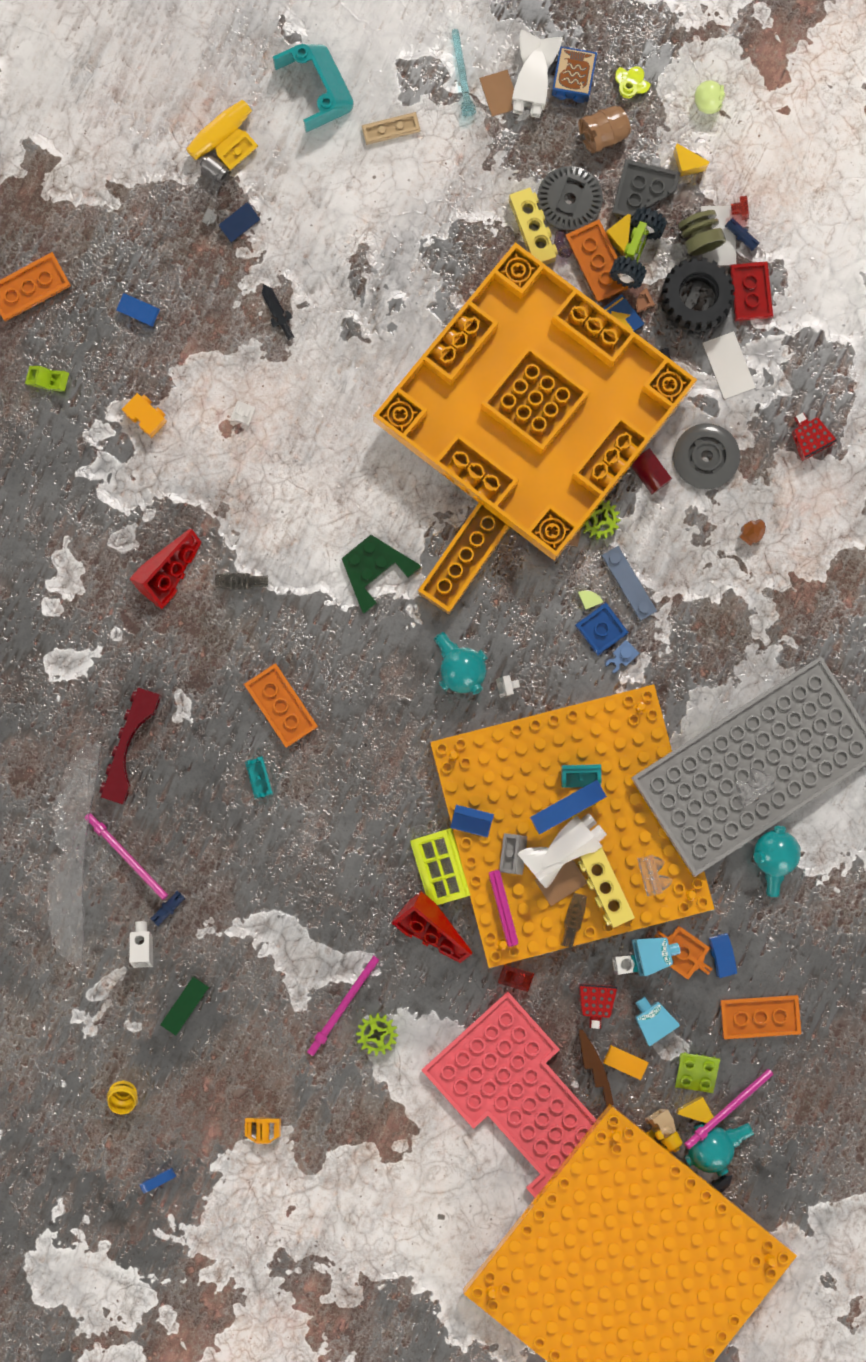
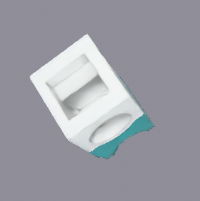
[612,955,639,975]

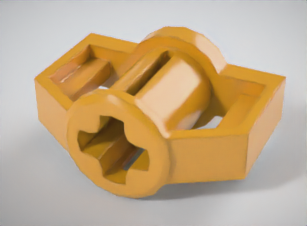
[245,1117,281,1144]

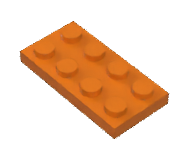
[565,219,630,304]
[0,252,71,322]
[244,663,318,748]
[720,995,801,1039]

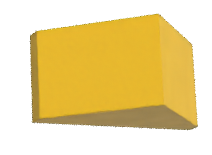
[673,143,709,177]
[606,214,631,257]
[676,1096,713,1123]

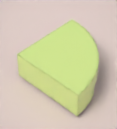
[578,591,603,610]

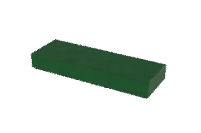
[160,976,209,1036]

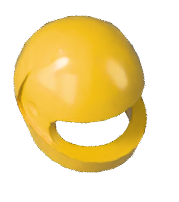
[106,1080,138,1115]

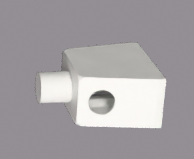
[129,921,153,968]

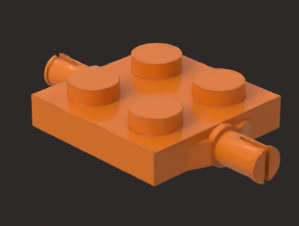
[654,925,713,980]

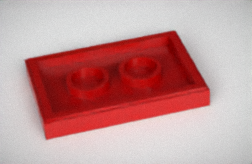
[729,261,773,321]

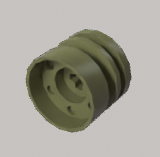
[678,210,726,256]

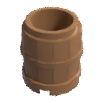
[578,106,631,153]

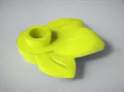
[615,66,651,98]

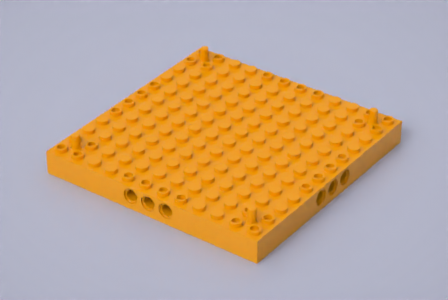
[373,242,697,561]
[430,684,714,968]
[463,1104,797,1362]

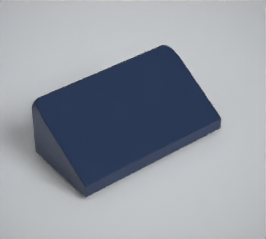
[219,202,260,243]

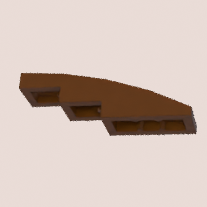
[578,1029,614,1106]

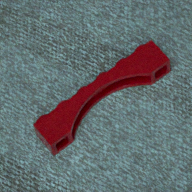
[99,688,162,805]

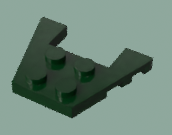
[341,535,421,614]

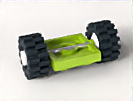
[609,207,667,289]

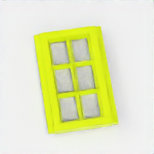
[410,828,470,905]

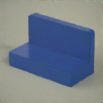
[450,805,494,837]

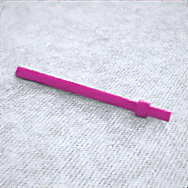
[85,813,168,900]
[307,955,379,1056]
[684,1069,773,1150]

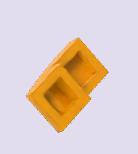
[603,1045,649,1080]

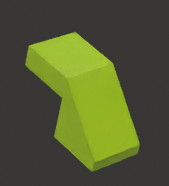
[25,366,69,391]

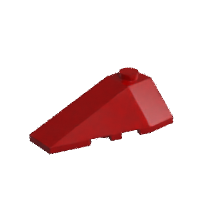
[129,529,202,609]
[391,891,473,963]

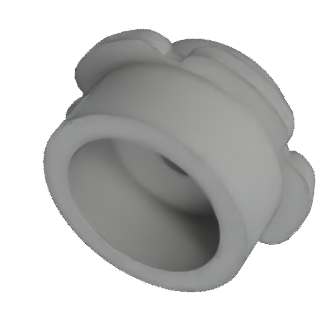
[202,208,217,226]

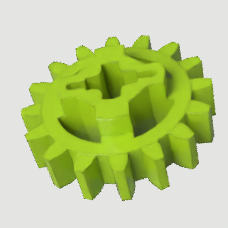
[582,500,621,540]
[356,1013,398,1056]

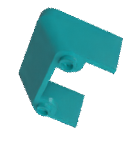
[272,44,354,133]

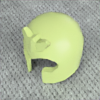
[694,80,725,114]

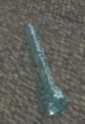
[452,29,477,116]

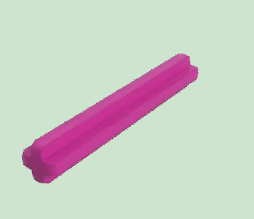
[489,870,518,947]

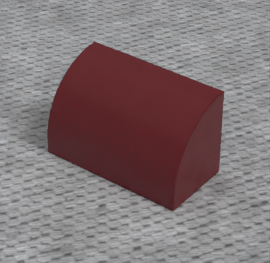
[631,448,672,494]

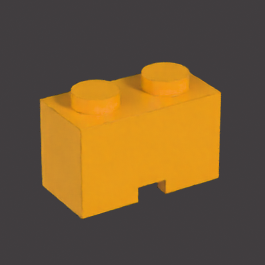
[122,393,167,439]

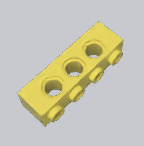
[509,187,558,265]
[578,847,635,928]

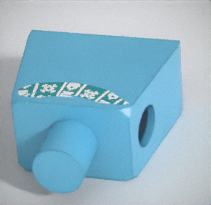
[631,938,680,976]
[635,996,680,1046]

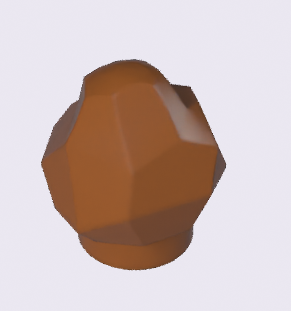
[739,519,766,546]

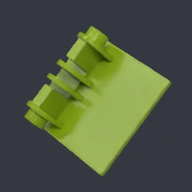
[675,1052,720,1093]

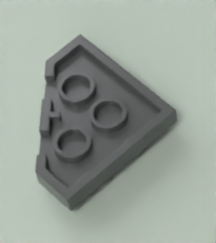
[612,159,680,218]

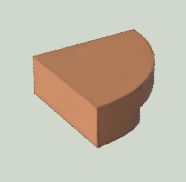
[635,288,655,314]

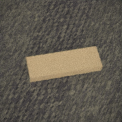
[361,112,421,145]

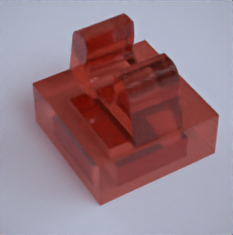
[731,196,749,220]

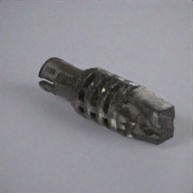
[215,573,268,590]
[560,893,587,948]

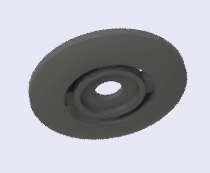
[537,166,603,231]
[673,423,740,489]

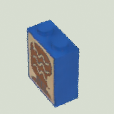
[552,46,597,103]

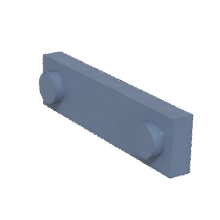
[602,546,657,621]

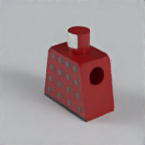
[792,412,837,462]
[579,983,617,1029]

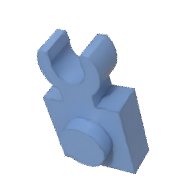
[605,640,640,674]

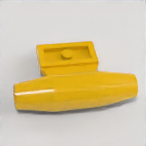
[186,100,258,171]

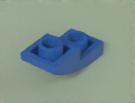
[116,293,160,327]
[709,933,737,978]

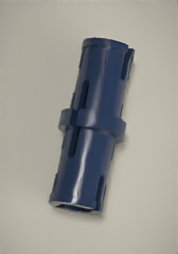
[724,217,760,251]
[150,890,186,927]

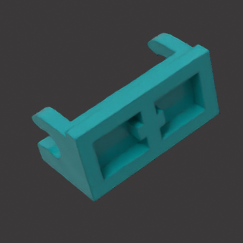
[245,756,274,799]
[561,764,602,788]

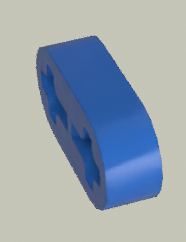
[139,1168,176,1194]

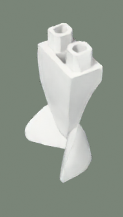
[512,30,562,118]
[518,813,607,888]

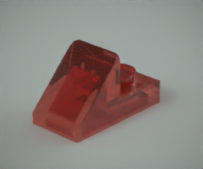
[498,964,534,992]

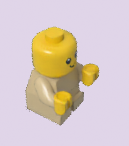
[645,1109,682,1153]

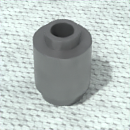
[200,155,229,182]

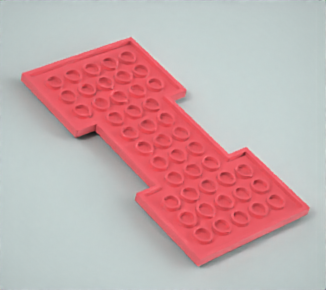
[421,991,596,1198]

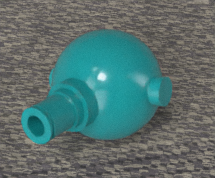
[434,632,488,695]
[754,826,801,897]
[684,1122,754,1176]

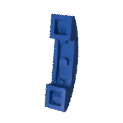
[530,780,607,835]

